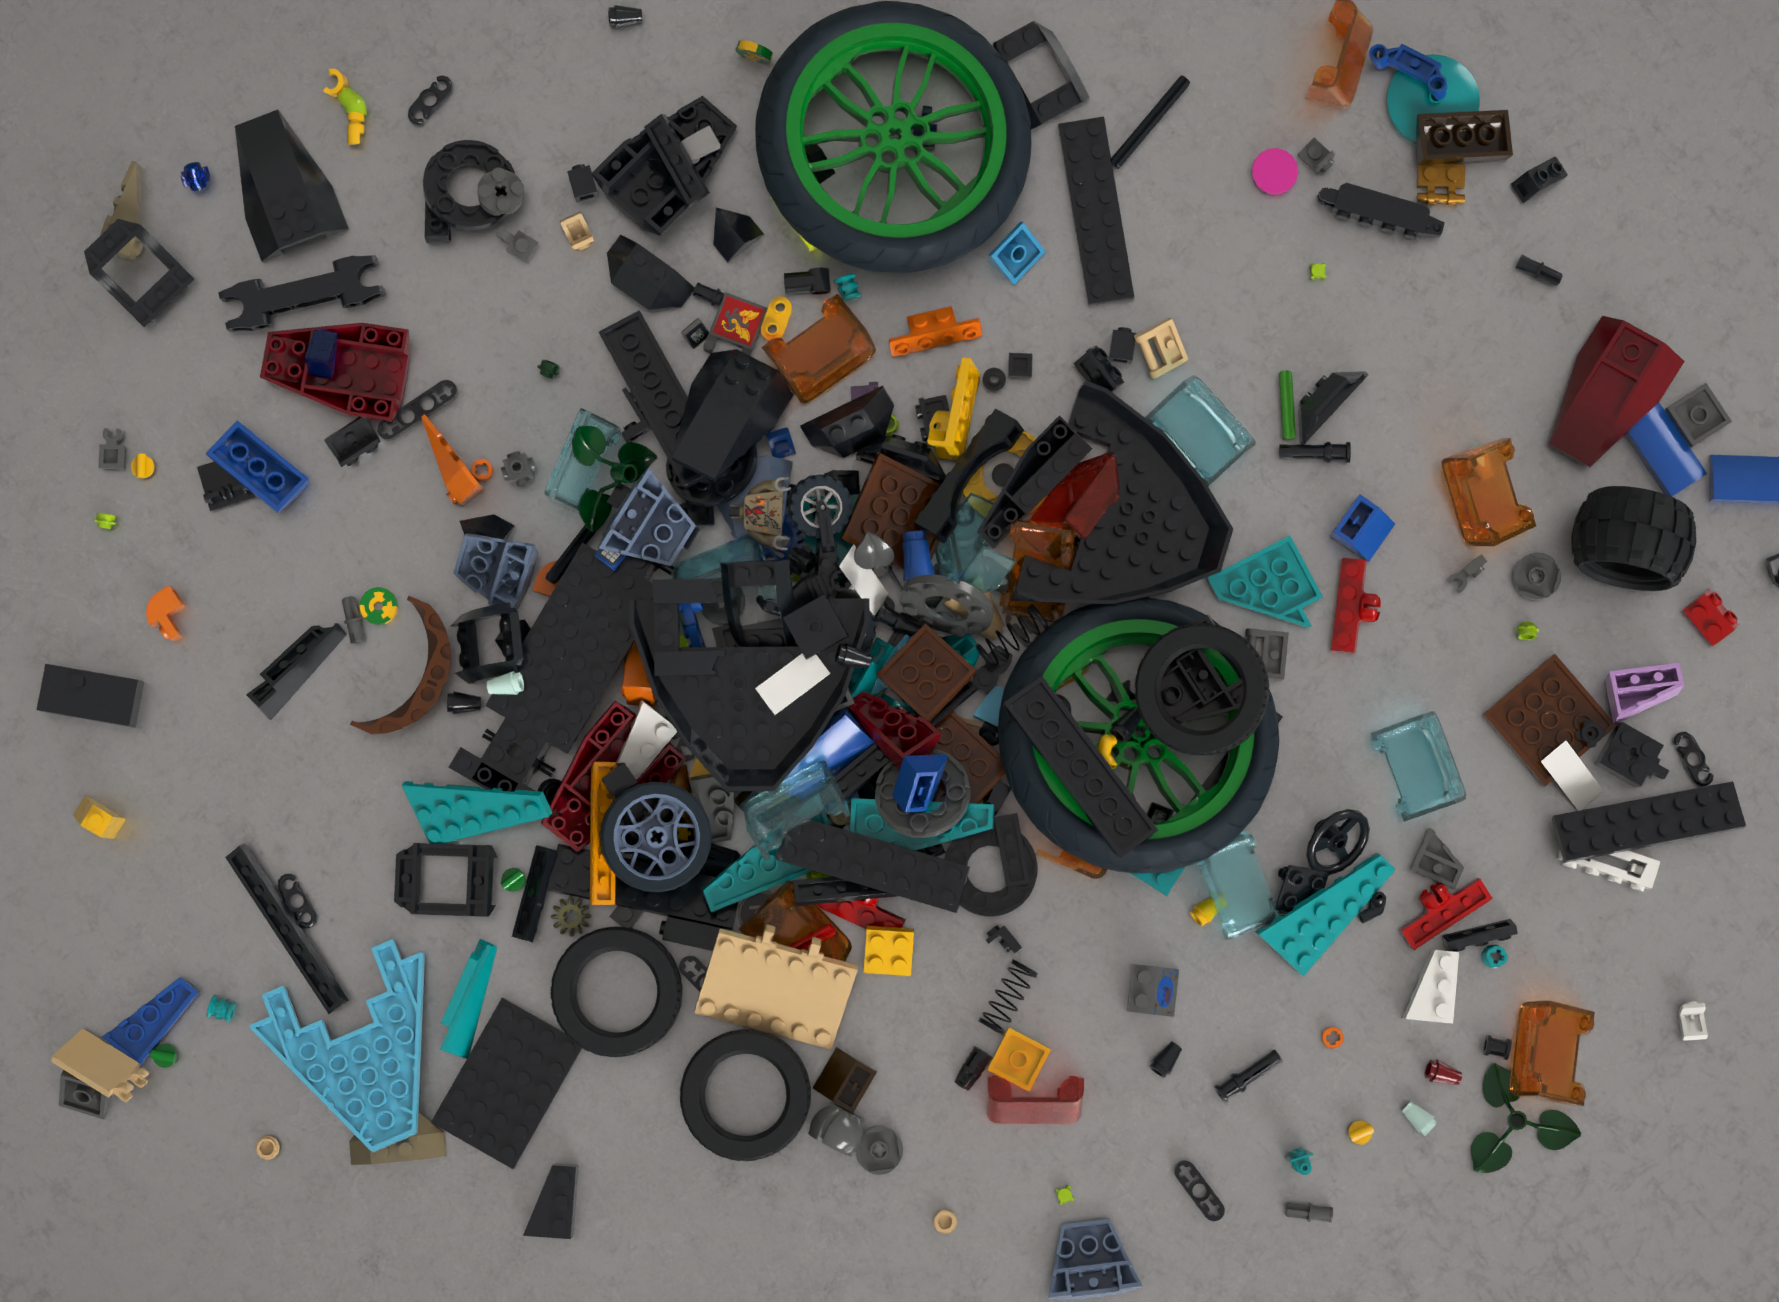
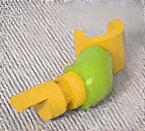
[323,68,367,145]

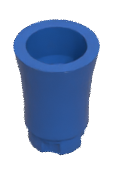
[902,530,935,581]

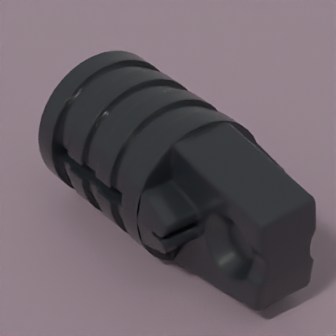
[955,1046,992,1091]

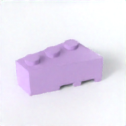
[1605,663,1684,724]

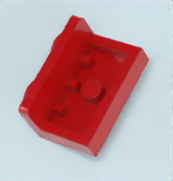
[1683,589,1739,646]

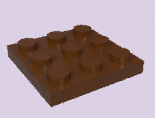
[876,623,977,722]

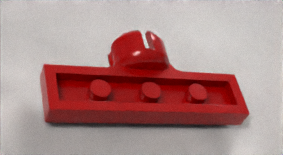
[1331,558,1381,654]
[1399,878,1493,950]
[814,898,906,929]

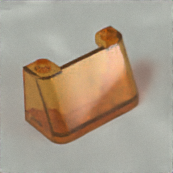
[1305,0,1373,109]
[761,294,876,403]
[1441,438,1536,546]
[999,520,1077,622]
[739,880,852,962]
[1510,1001,1595,1106]

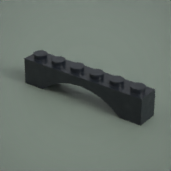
[915,408,1024,544]

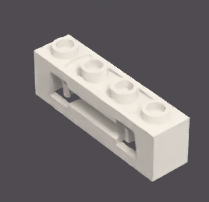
[1557,850,1661,892]

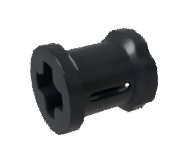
[1483,1035,1512,1060]

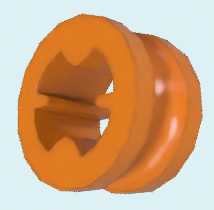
[471,459,493,481]
[1322,1027,1344,1048]

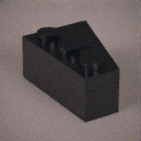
[523,1163,579,1239]

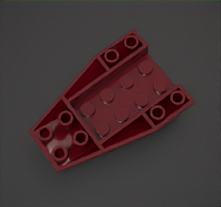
[1549,316,1685,468]
[260,323,410,422]
[541,701,687,852]

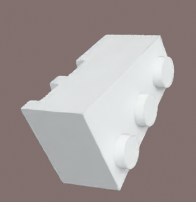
[1402,950,1459,1024]

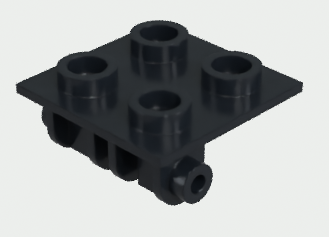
[197,462,255,511]
[1275,865,1329,912]

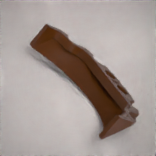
[350,596,451,734]

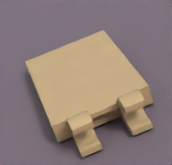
[51,1028,149,1102]

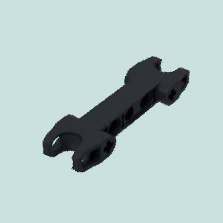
[218,255,386,332]

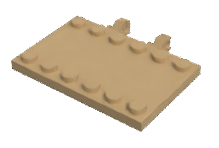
[694,924,858,1050]

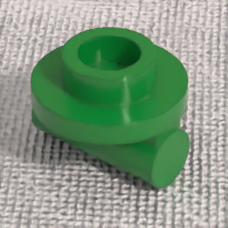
[500,868,525,892]
[150,1044,177,1068]

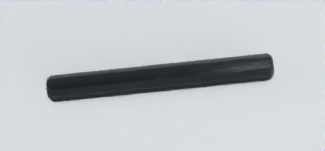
[1110,75,1190,169]

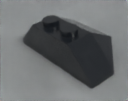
[607,234,695,311]
[1298,371,1369,445]
[800,385,894,458]
[856,434,946,484]

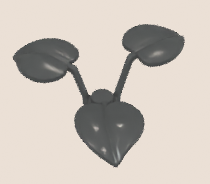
[834,531,942,608]

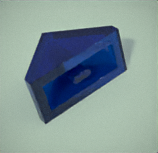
[305,329,338,379]

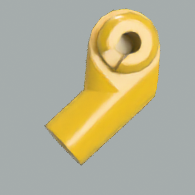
[1097,734,1117,769]

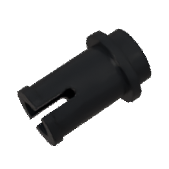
[693,282,724,306]

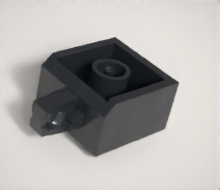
[1594,722,1670,787]

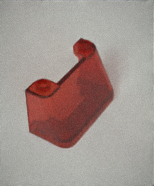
[986,1075,1084,1124]

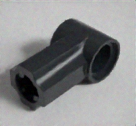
[784,267,831,295]

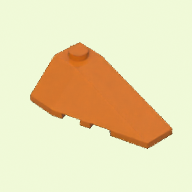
[421,414,484,507]

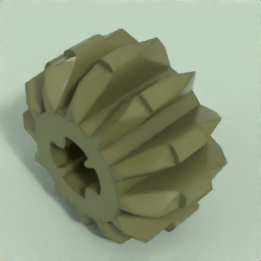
[551,896,592,937]

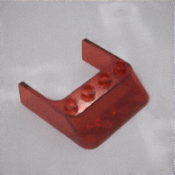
[1020,452,1120,552]

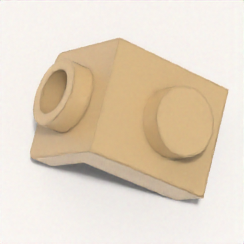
[560,211,594,251]

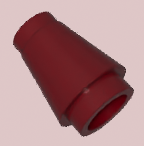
[1425,1059,1462,1085]

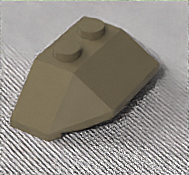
[349,1112,446,1165]

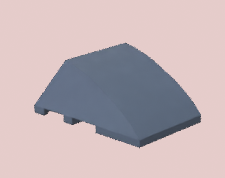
[701,455,793,539]
[598,467,696,566]
[453,533,538,610]
[1048,1218,1143,1301]

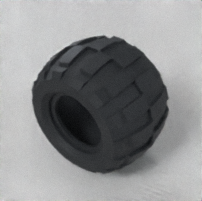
[1571,486,1697,591]

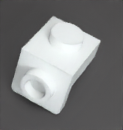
[1678,1001,1708,1041]

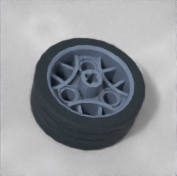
[600,782,712,892]

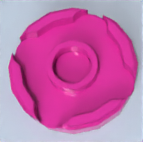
[1251,148,1298,195]

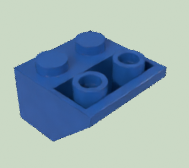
[1330,494,1395,562]
[892,754,948,812]

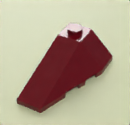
[846,691,941,770]

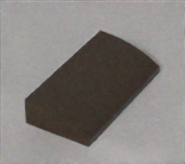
[1416,110,1513,164]

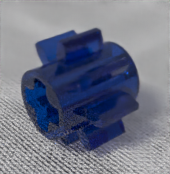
[180,162,210,191]

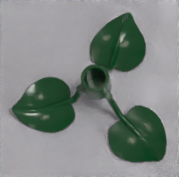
[572,426,657,532]
[1471,1063,1581,1173]

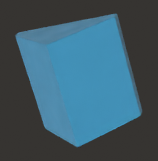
[988,221,1046,285]

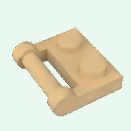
[1134,318,1189,379]

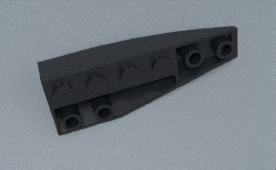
[977,415,1093,549]

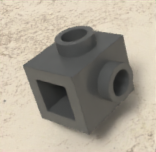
[501,451,536,487]

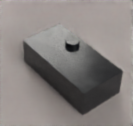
[36,664,144,728]

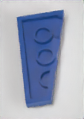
[102,977,200,1067]

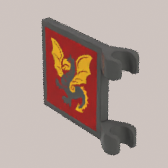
[703,292,768,356]

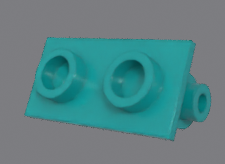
[1284,1147,1313,1175]

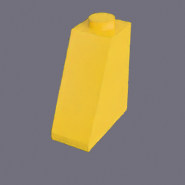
[73,795,126,839]

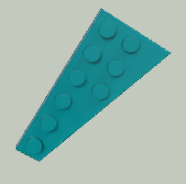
[401,781,553,844]
[702,793,830,912]
[850,798,994,851]
[1255,853,1396,976]

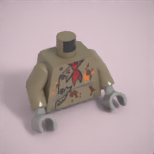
[730,476,791,550]

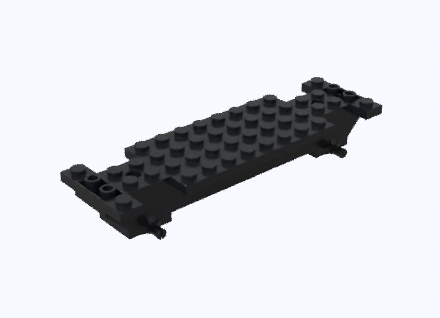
[449,483,700,792]

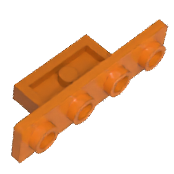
[889,306,982,357]

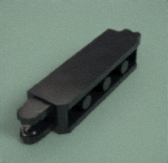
[1317,183,1445,240]

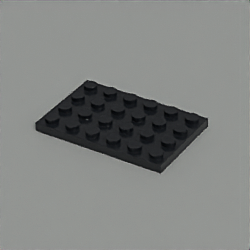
[431,997,582,1169]

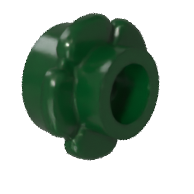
[537,359,560,378]

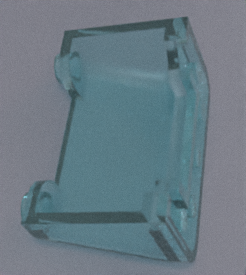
[1145,375,1256,486]
[1371,711,1466,822]
[1197,831,1283,940]

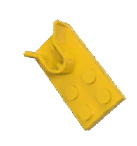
[927,357,981,461]

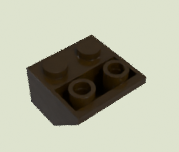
[813,1047,877,1114]

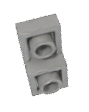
[681,126,720,164]

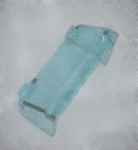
[544,408,622,515]
[935,493,1015,593]
[672,536,777,628]
[743,761,850,861]

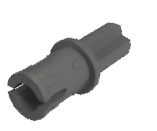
[342,596,365,644]
[1285,1203,1333,1223]

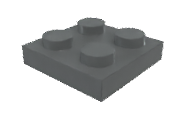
[1665,383,1732,447]

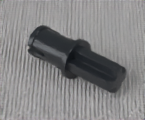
[1515,254,1563,286]

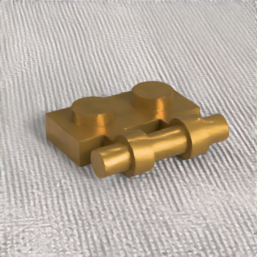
[1417,163,1465,206]

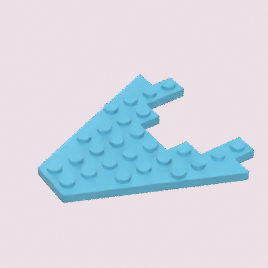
[249,939,425,1152]

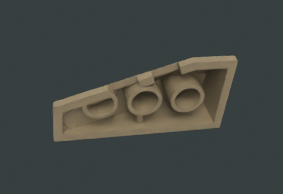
[100,161,143,261]

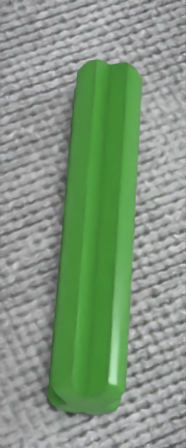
[1279,370,1296,440]

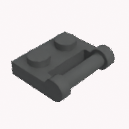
[1245,628,1289,680]

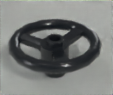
[1306,809,1370,875]

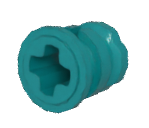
[834,273,861,302]
[1481,945,1508,968]
[206,995,237,1023]

